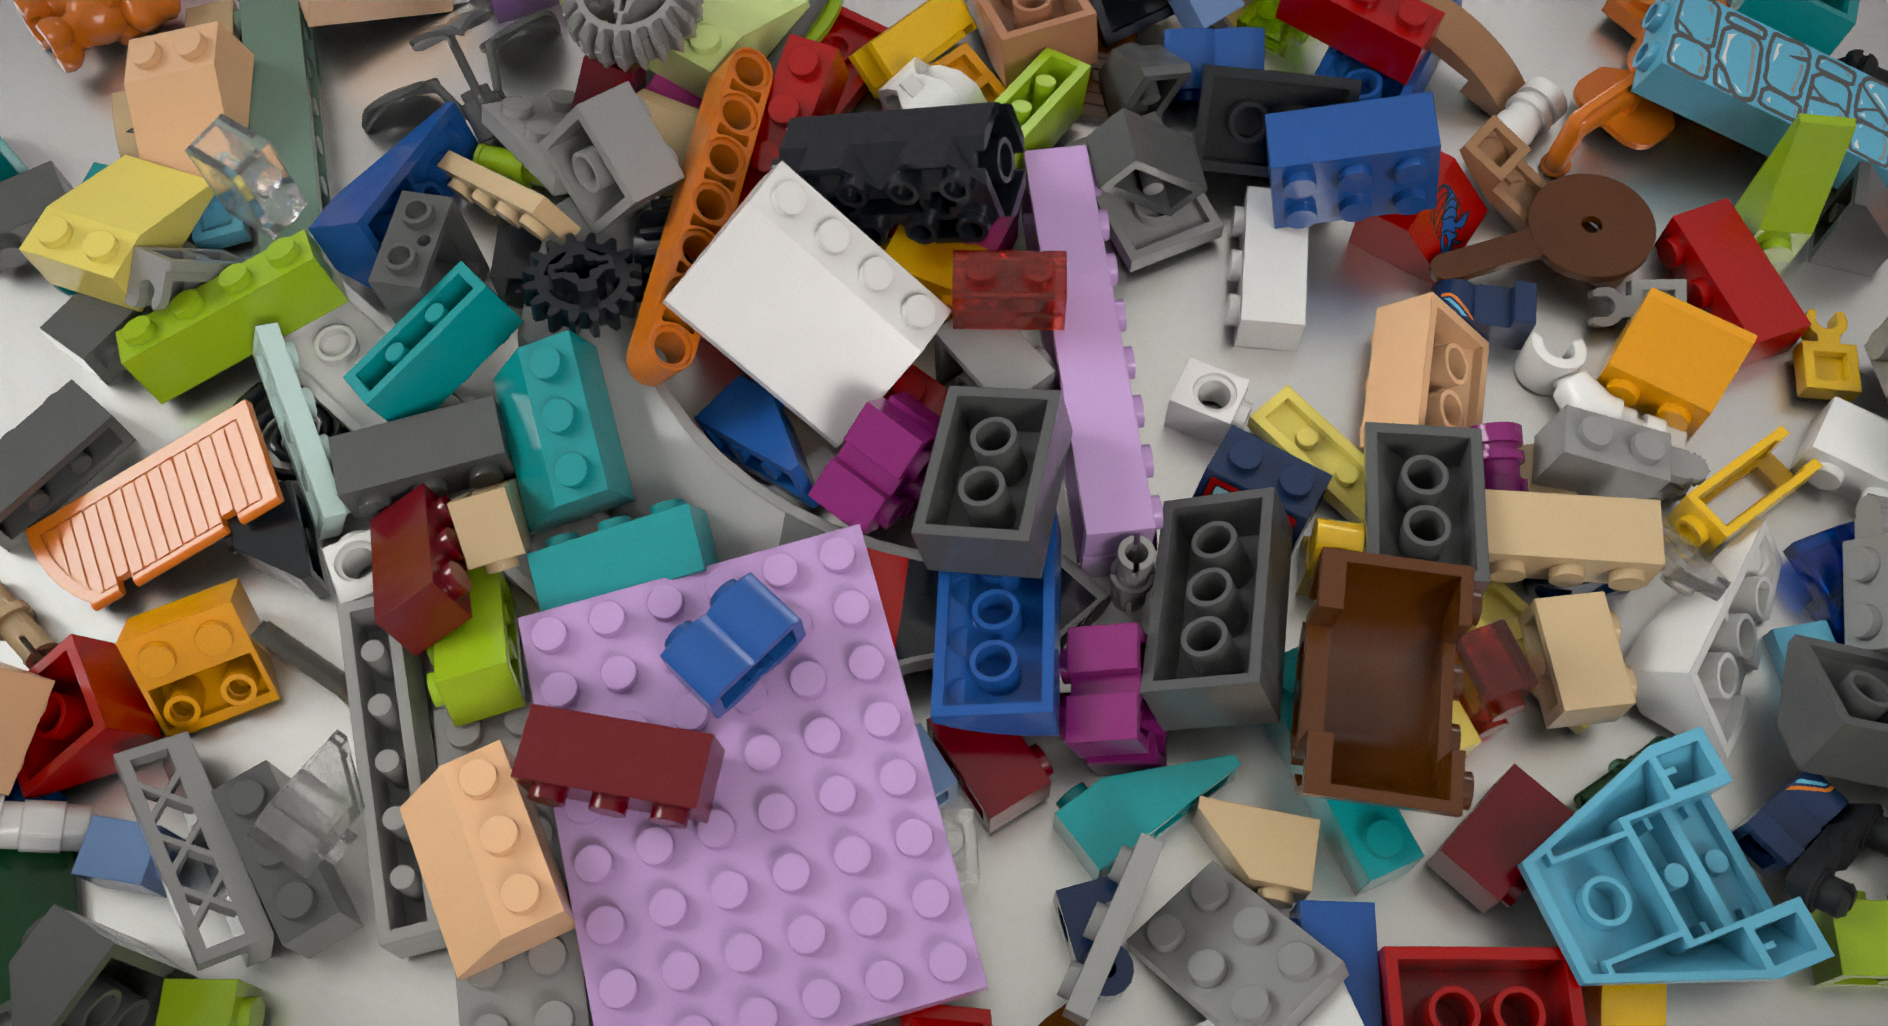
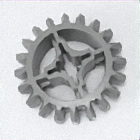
[561,0,704,73]

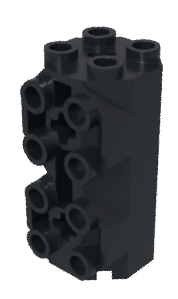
[770,102,1026,246]

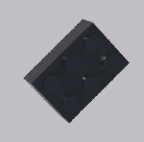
[1192,63,1362,178]

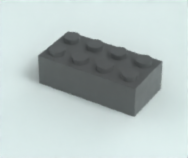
[1140,487,1293,731]

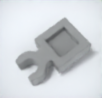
[1588,279,1687,329]

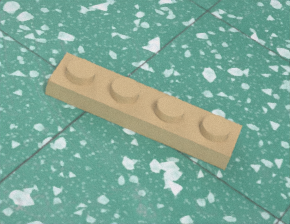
[437,150,581,244]

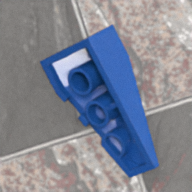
[308,101,478,290]

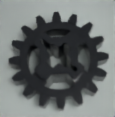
[522,232,643,338]

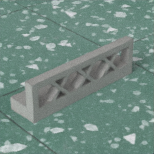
[113,731,274,971]

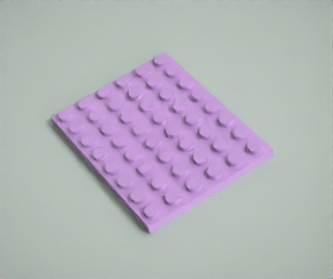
[518,524,989,1026]

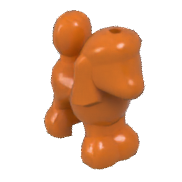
[13,0,181,73]

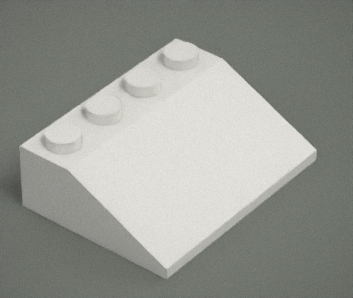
[662,161,952,448]

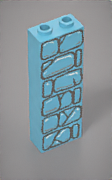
[1631,0,1888,189]

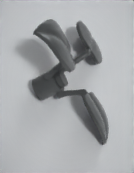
[362,7,561,143]

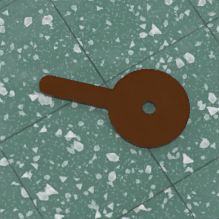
[1428,174,1656,283]

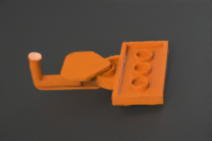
[1539,0,1730,178]

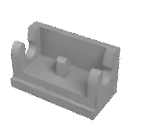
[125,246,247,310]

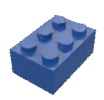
[1265,91,1441,229]

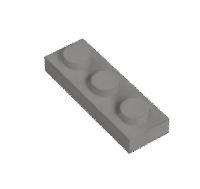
[1057,833,1165,1026]

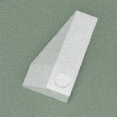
[1624,519,1782,759]

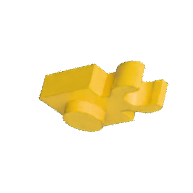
[1793,309,1862,402]

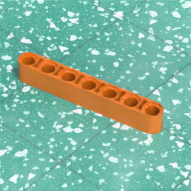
[626,47,773,387]

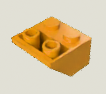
[116,578,281,738]

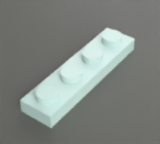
[252,322,351,540]

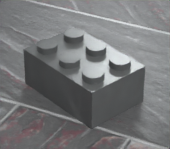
[911,386,1073,579]

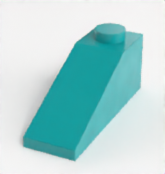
[1052,755,1241,880]

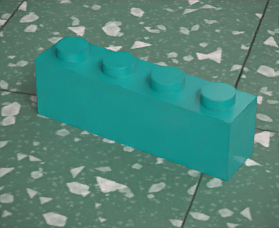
[1263,646,1424,897]

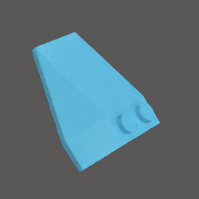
[1517,726,1835,986]

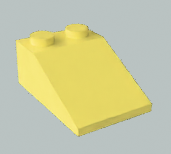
[19,154,219,312]

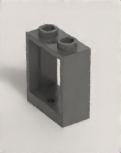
[368,190,489,324]

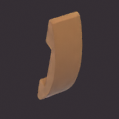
[1421,0,1525,116]
[1459,114,1627,289]

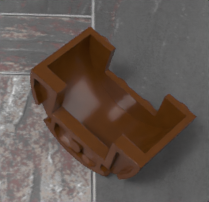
[1290,547,1483,817]

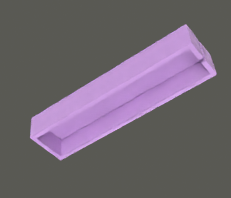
[1021,145,1163,578]

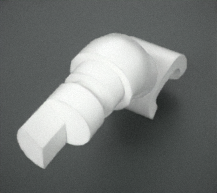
[1514,331,1687,449]

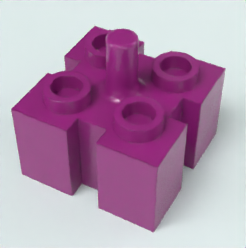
[808,392,941,535]
[1059,622,1167,776]

